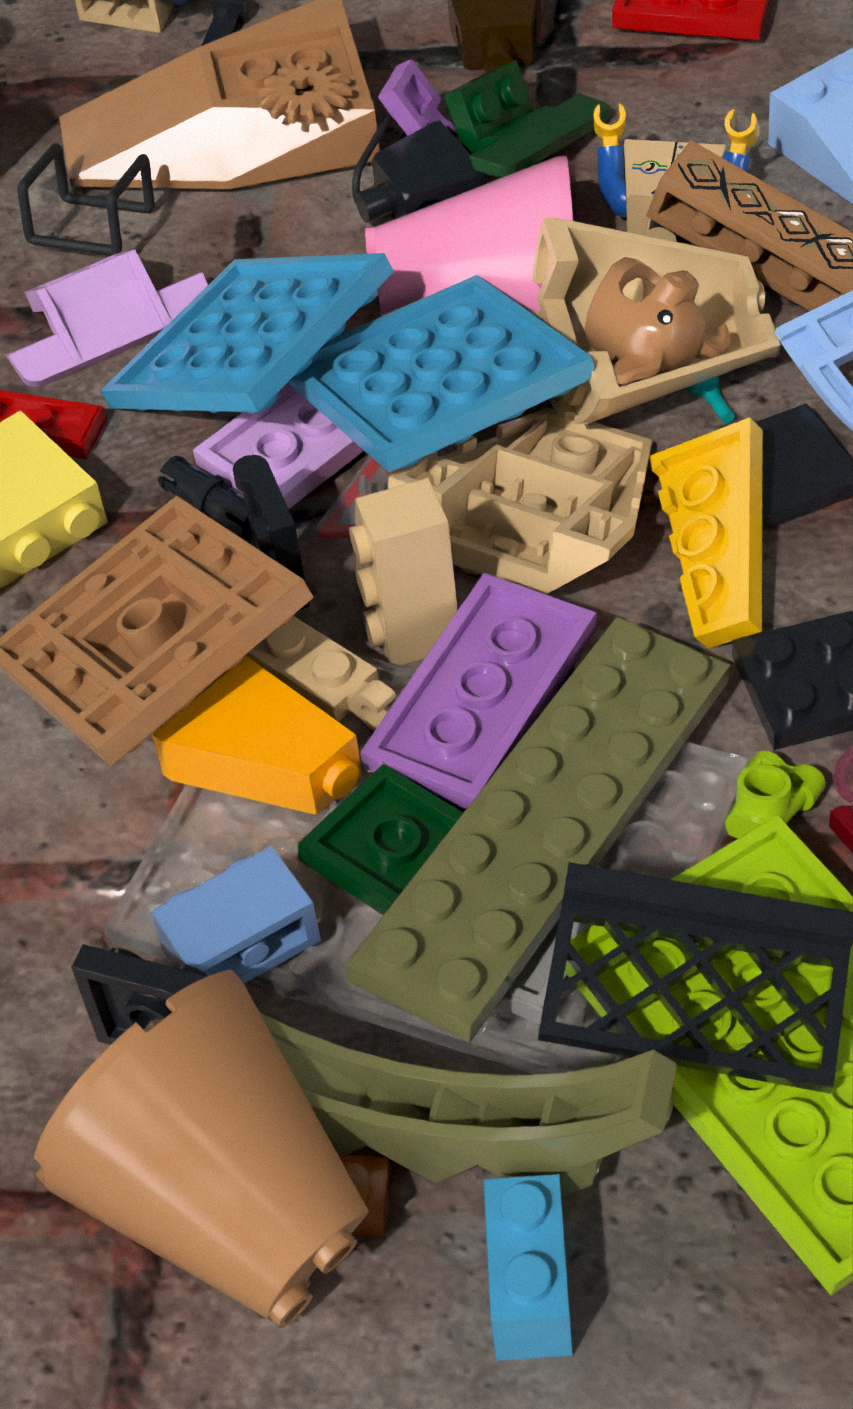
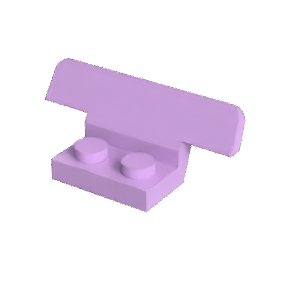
[6,249,208,388]

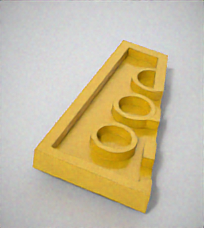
[649,418,763,649]

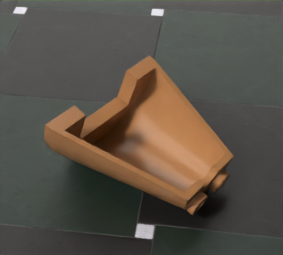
[34,969,369,1328]

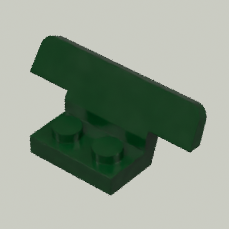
[444,60,610,178]

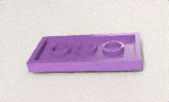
[360,573,597,809]

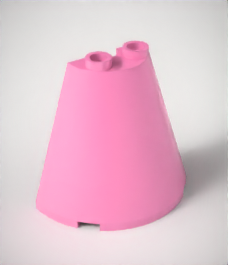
[365,156,573,317]

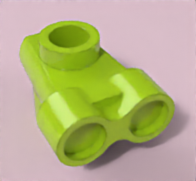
[725,750,826,839]

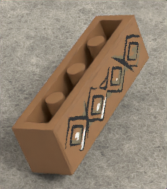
[646,140,853,311]

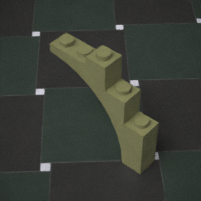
[259,1012,677,1198]

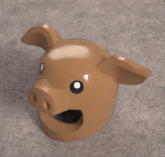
[585,257,731,384]

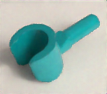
[686,376,735,424]

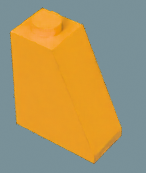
[152,656,363,815]

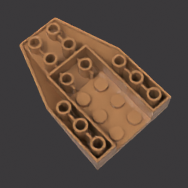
[59,0,380,189]

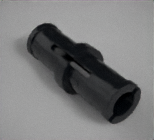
[158,456,251,540]

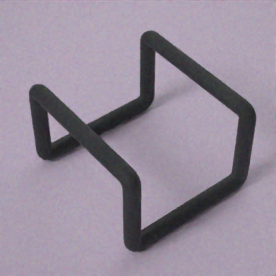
[17,143,155,255]

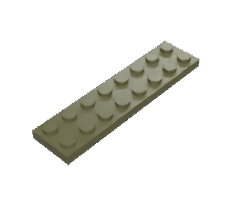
[346,617,731,1043]

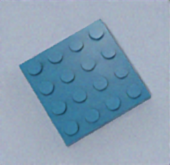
[100,253,394,414]
[287,275,595,473]

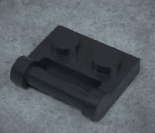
[233,455,310,610]

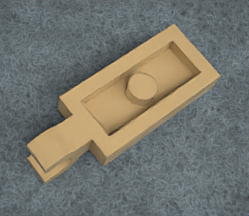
[245,616,396,731]

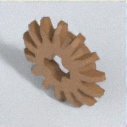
[258,61,353,124]

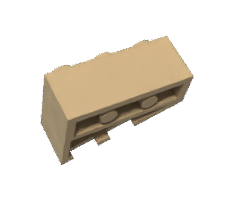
[349,478,458,668]

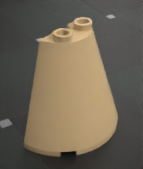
[532,217,781,424]

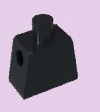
[355,120,487,223]

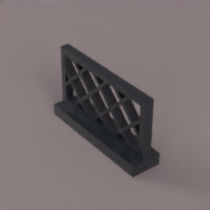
[538,862,853,1094]

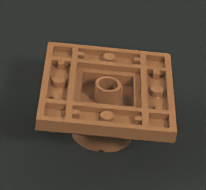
[0,496,314,767]

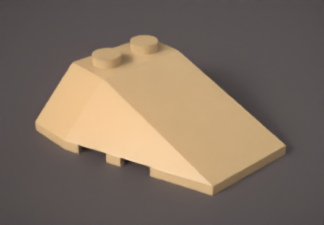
[388,408,652,594]

